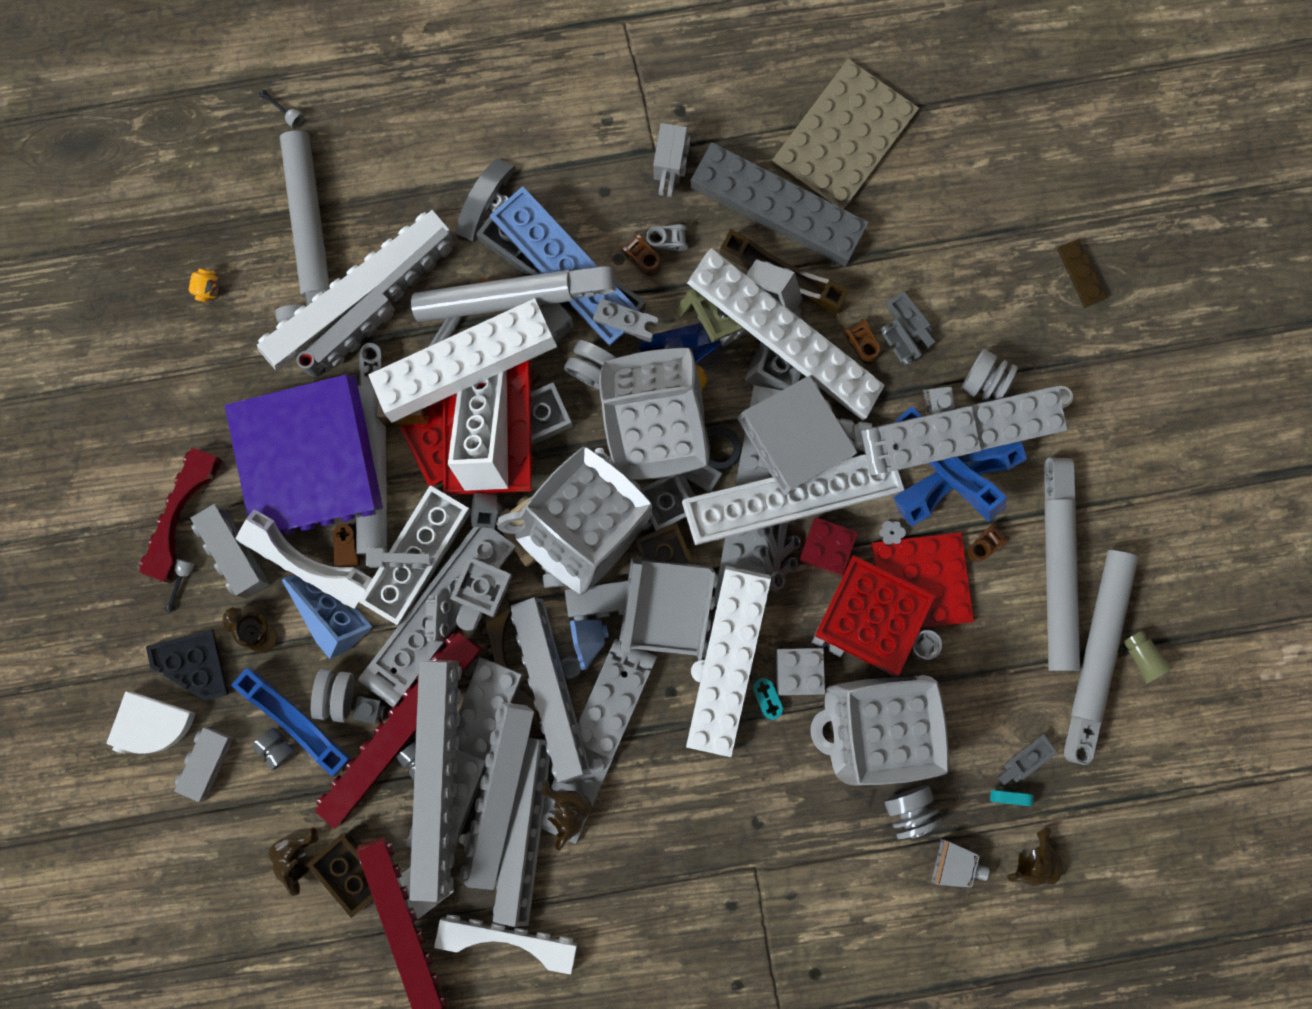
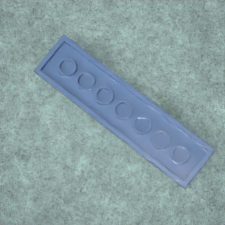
[489,186,640,346]

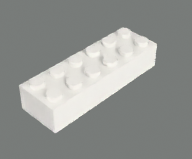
[359,485,471,626]

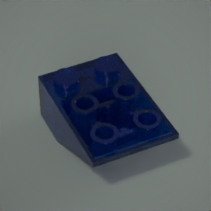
[638,323,721,364]

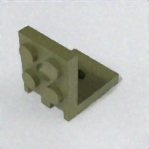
[676,289,745,342]

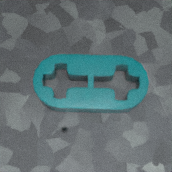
[753,678,783,720]
[990,790,1034,806]

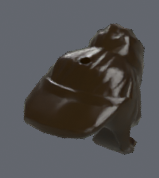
[222,607,278,653]
[542,780,592,851]
[269,827,319,896]
[1007,827,1063,886]

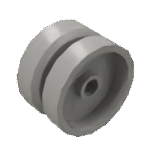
[564,340,616,390]
[311,669,355,722]

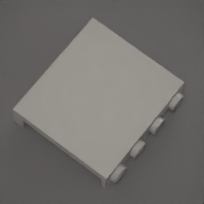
[737,376,857,496]
[619,558,718,660]

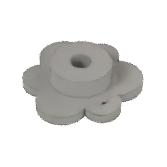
[879,521,906,545]

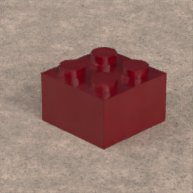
[798,517,858,577]

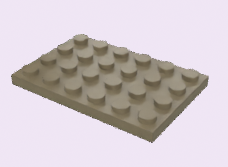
[771,59,919,209]

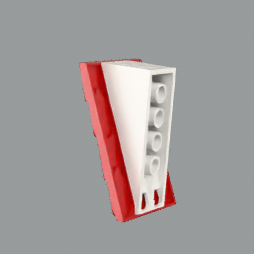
[443,359,533,495]

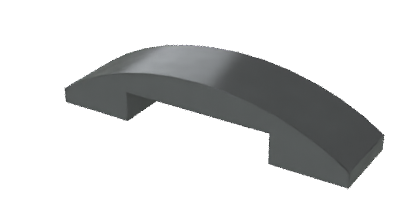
[455,159,516,242]

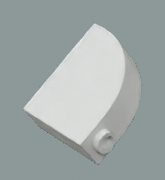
[106,692,196,754]

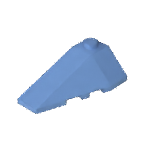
[283,574,372,659]
[570,620,609,670]

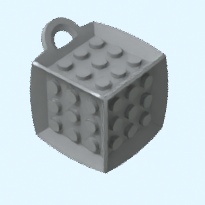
[599,348,710,480]
[497,447,652,594]
[811,675,949,786]

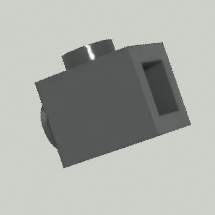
[471,492,501,529]
[353,696,386,724]

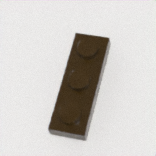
[1057,239,1107,308]

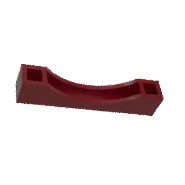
[139,447,222,583]

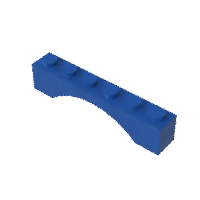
[895,407,1007,522]
[893,441,1027,527]
[231,668,352,777]

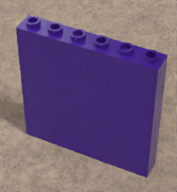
[225,375,383,535]

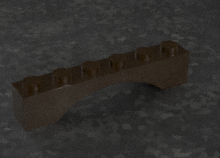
[720,229,849,315]
[482,590,540,723]

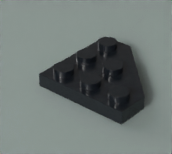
[146,629,229,701]

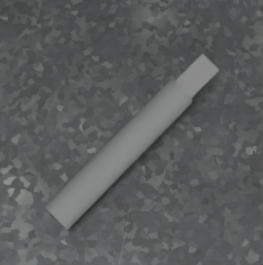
[280,131,330,338]
[411,266,615,322]
[356,343,388,555]
[1044,457,1080,671]
[1064,550,1139,765]

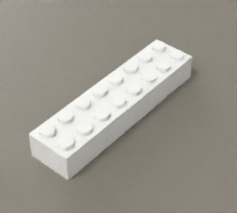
[369,298,557,422]
[686,566,771,757]

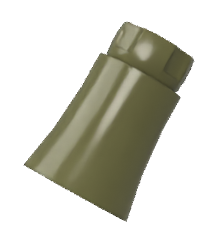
[1124,630,1174,684]

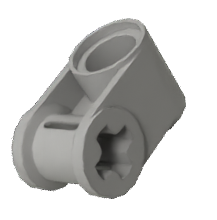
[646,224,688,252]

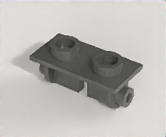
[881,318,922,366]

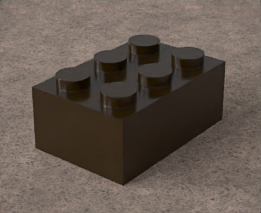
[307,832,374,918]

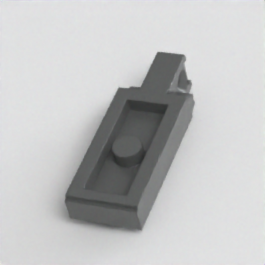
[885,291,935,350]
[997,734,1058,785]

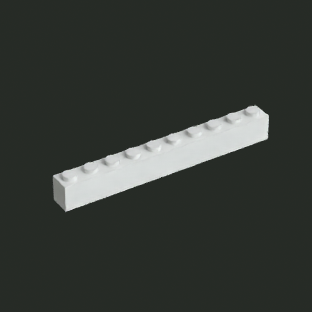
[257,210,449,370]

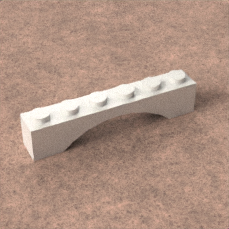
[235,509,372,609]
[434,915,578,974]

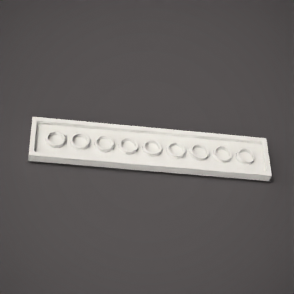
[687,248,884,420]
[682,455,904,545]

